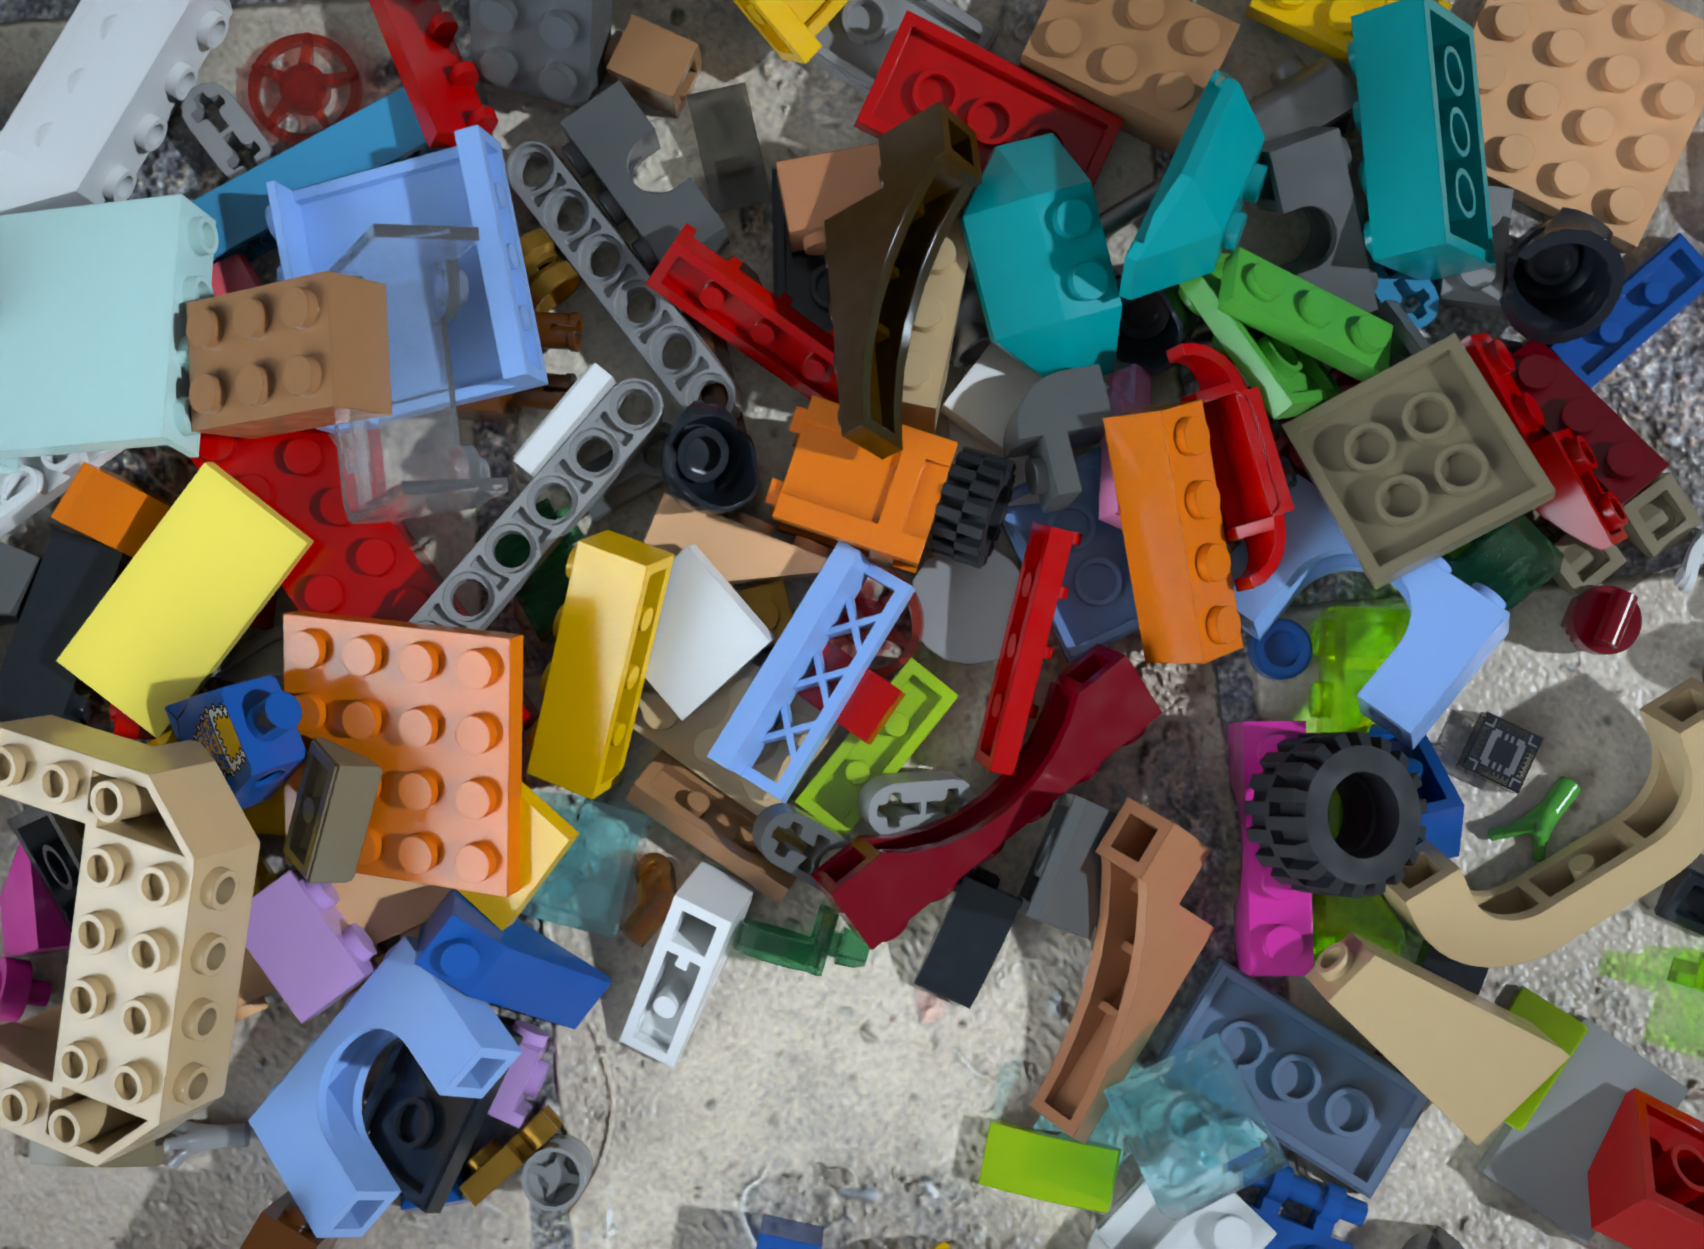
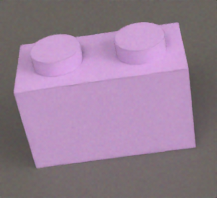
[246,869,379,1023]

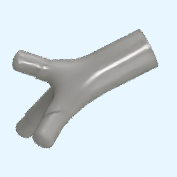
[163,1121,250,1169]

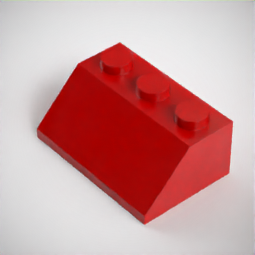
[1587,1088,1704,1249]

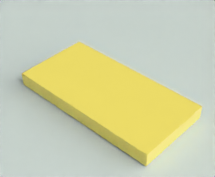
[56,462,314,738]

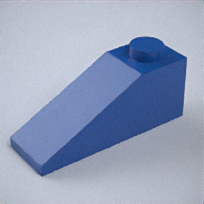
[414,888,611,1030]

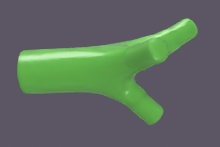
[1488,776,1581,862]

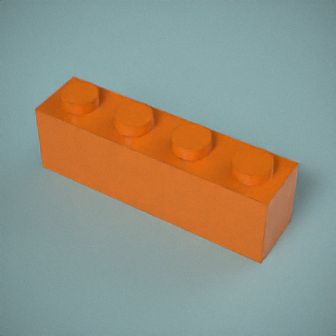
[1103,400,1243,664]

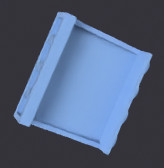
[265,125,548,436]

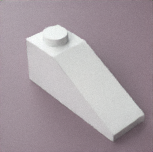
[619,861,756,1068]

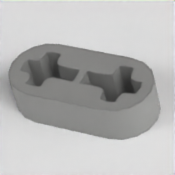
[181,82,277,180]
[857,770,977,834]

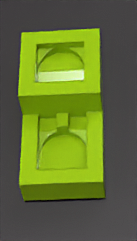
[978,1119,1122,1213]

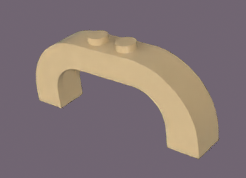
[1383,677,1704,968]

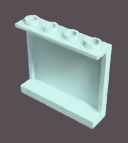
[0,194,219,474]

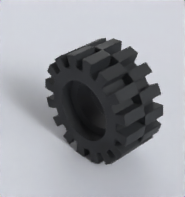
[930,446,1016,569]

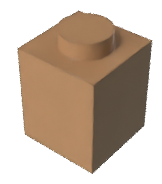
[604,14,703,118]

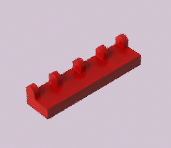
[369,0,498,149]
[645,223,839,404]
[974,522,1083,776]

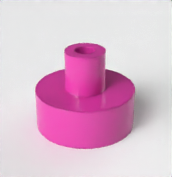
[0,957,51,1022]

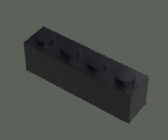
[0,528,133,725]

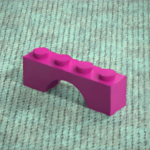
[1228,721,1314,976]

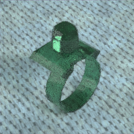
[733,904,870,976]

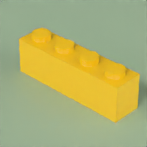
[527,530,675,800]

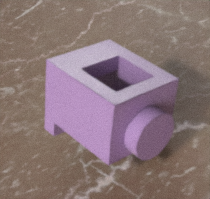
[488,1020,551,1128]

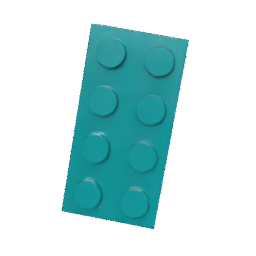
[1347,0,1496,281]

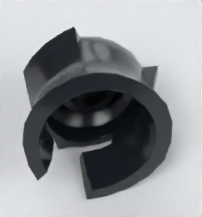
[1499,207,1625,344]

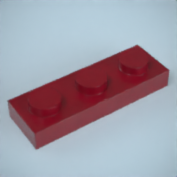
[1511,340,1669,506]

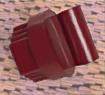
[1561,585,1642,655]

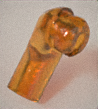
[620,852,678,948]

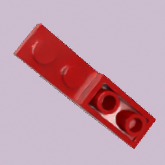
[1460,333,1629,551]

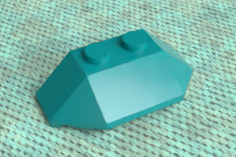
[1119,69,1269,300]
[959,133,1122,378]

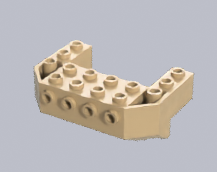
[0,715,260,1167]

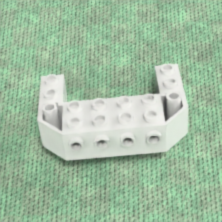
[0,0,233,215]

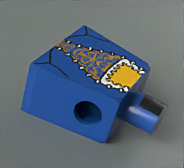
[165,675,307,809]

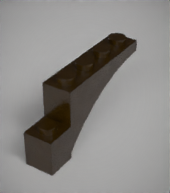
[824,102,983,460]

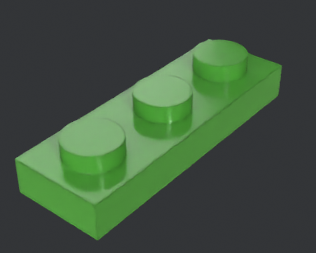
[1217,247,1393,382]

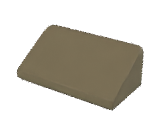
[283,737,382,883]

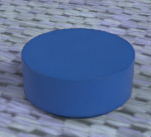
[1247,618,1313,680]

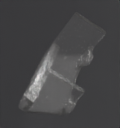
[328,223,509,524]

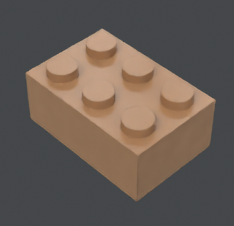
[1019,0,1241,155]
[186,271,392,439]

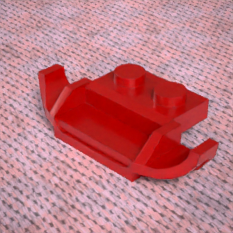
[1166,343,1295,592]

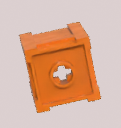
[765,395,958,576]

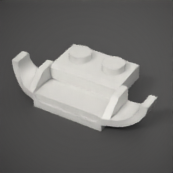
[1086,1117,1277,1249]

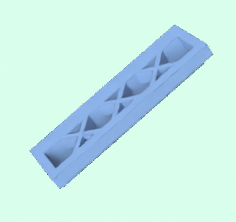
[707,541,915,803]

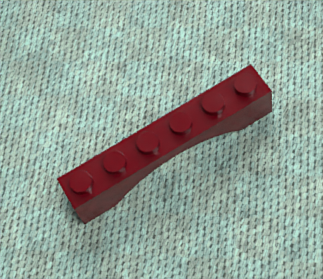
[810,643,1162,950]

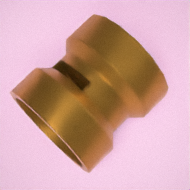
[520,228,583,312]

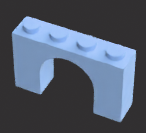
[1230,474,1510,750]
[248,936,522,1238]

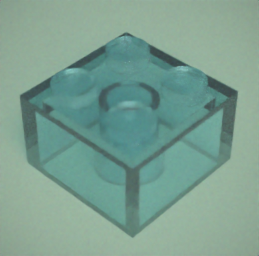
[1103,1033,1290,1222]

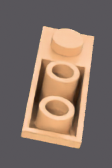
[643,493,830,587]

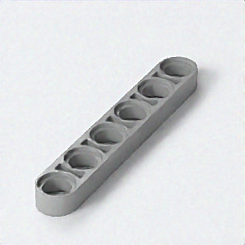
[506,141,744,420]
[409,378,664,630]

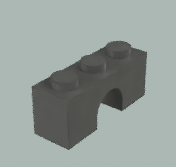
[560,80,730,273]
[1256,126,1378,313]

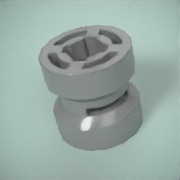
[521,1134,593,1211]

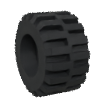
[1244,732,1427,898]

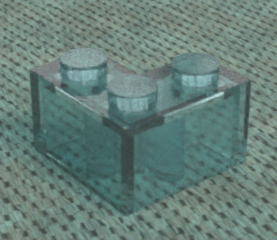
[520,797,652,938]

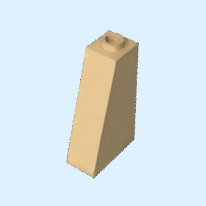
[1305,931,1570,1146]

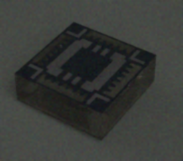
[1456,712,1544,794]

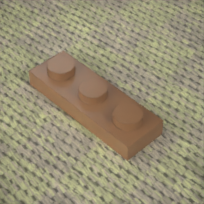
[625,749,806,904]

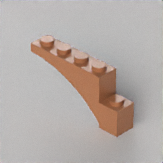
[1030,797,1215,1144]

